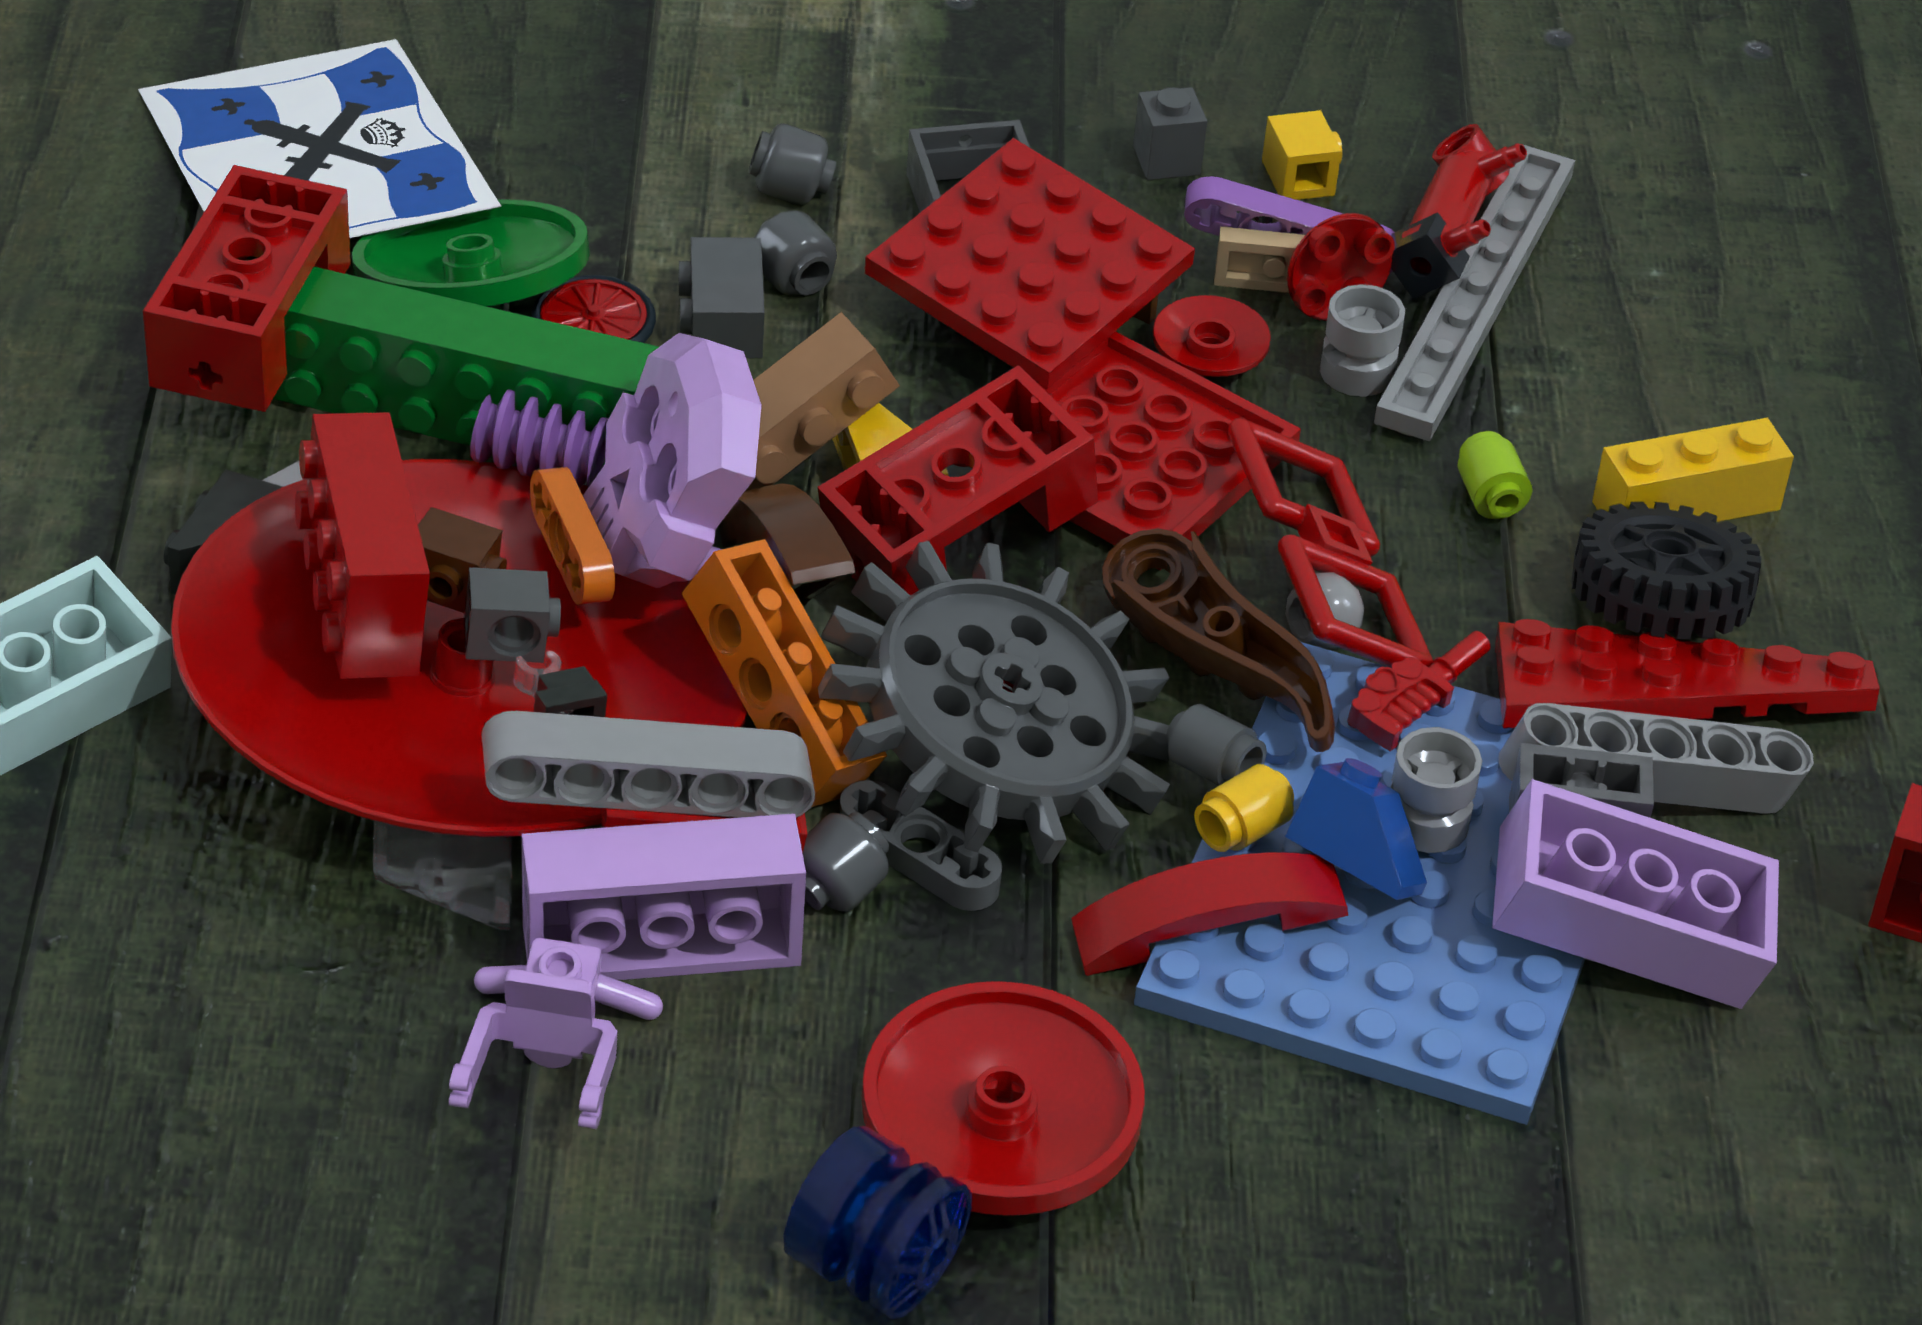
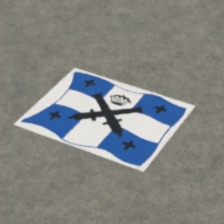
[138,39,501,238]

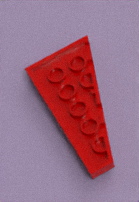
[1495,619,1880,728]

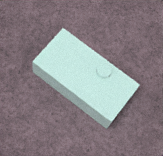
[0,556,172,776]

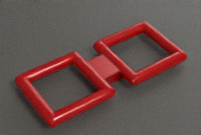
[1228,418,1434,667]

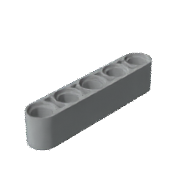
[1499,703,1814,814]
[482,711,815,818]

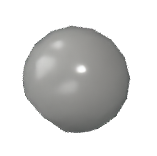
[1285,572,1364,650]

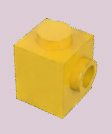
[1262,110,1342,200]

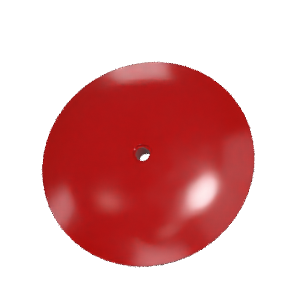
[171,459,748,837]

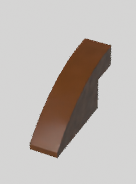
[718,483,855,601]

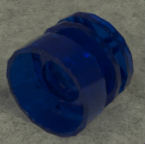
[784,1126,972,1319]

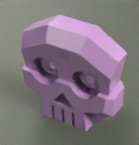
[583,333,761,588]

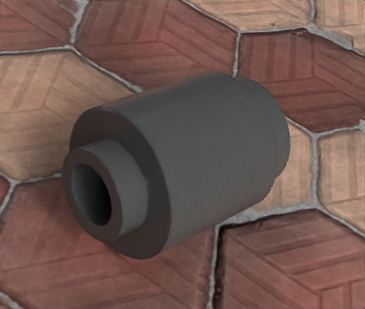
[1166,704,1267,786]

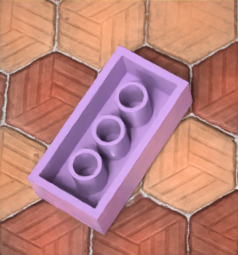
[1492,779,1779,1009]
[522,814,806,980]

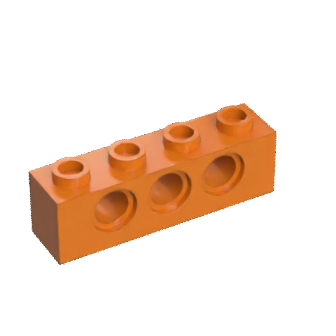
[682,539,887,807]

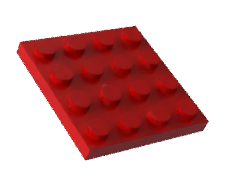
[865,138,1195,389]
[1038,331,1301,570]

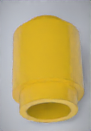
[1194,764,1294,852]

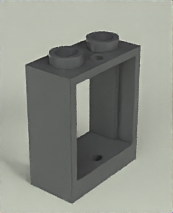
[906,120,1030,213]

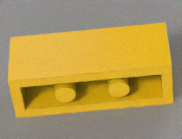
[1592,417,1794,522]

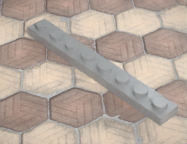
[1374,144,1575,441]

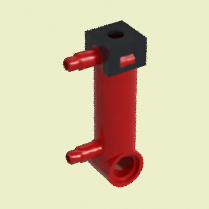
[1391,124,1527,299]

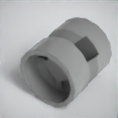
[1320,284,1405,397]
[1391,727,1482,853]

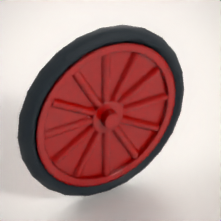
[531,275,656,343]

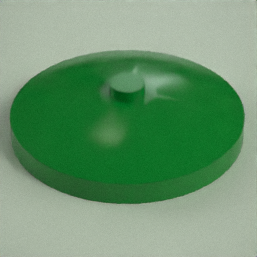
[352,199,590,307]

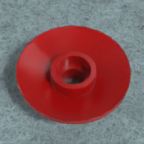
[1153,295,1271,377]

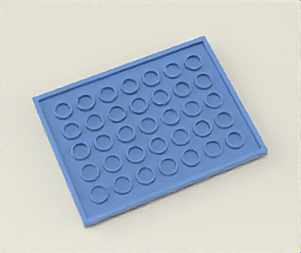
[1134,642,1585,1125]

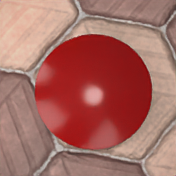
[1287,213,1395,321]

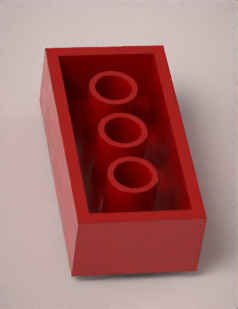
[295,412,430,679]

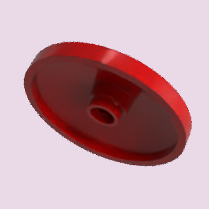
[862,981,1145,1215]

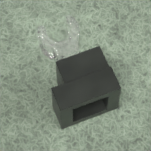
[514,651,607,717]

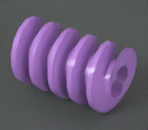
[470,389,608,489]

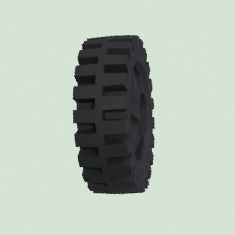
[1571,502,1762,639]

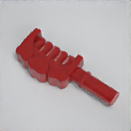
[1347,631,1490,752]

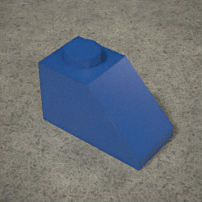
[1285,758,1427,900]

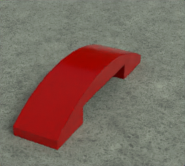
[1071,852,1348,976]

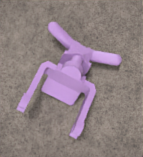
[449,938,663,1129]

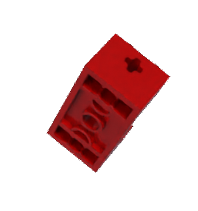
[143,165,351,412]
[817,365,1098,595]

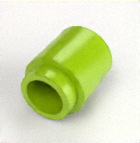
[1457,431,1532,519]

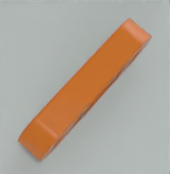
[530,467,615,604]

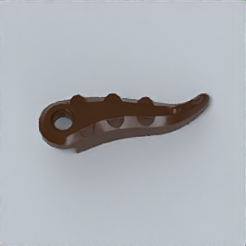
[1102,529,1335,752]

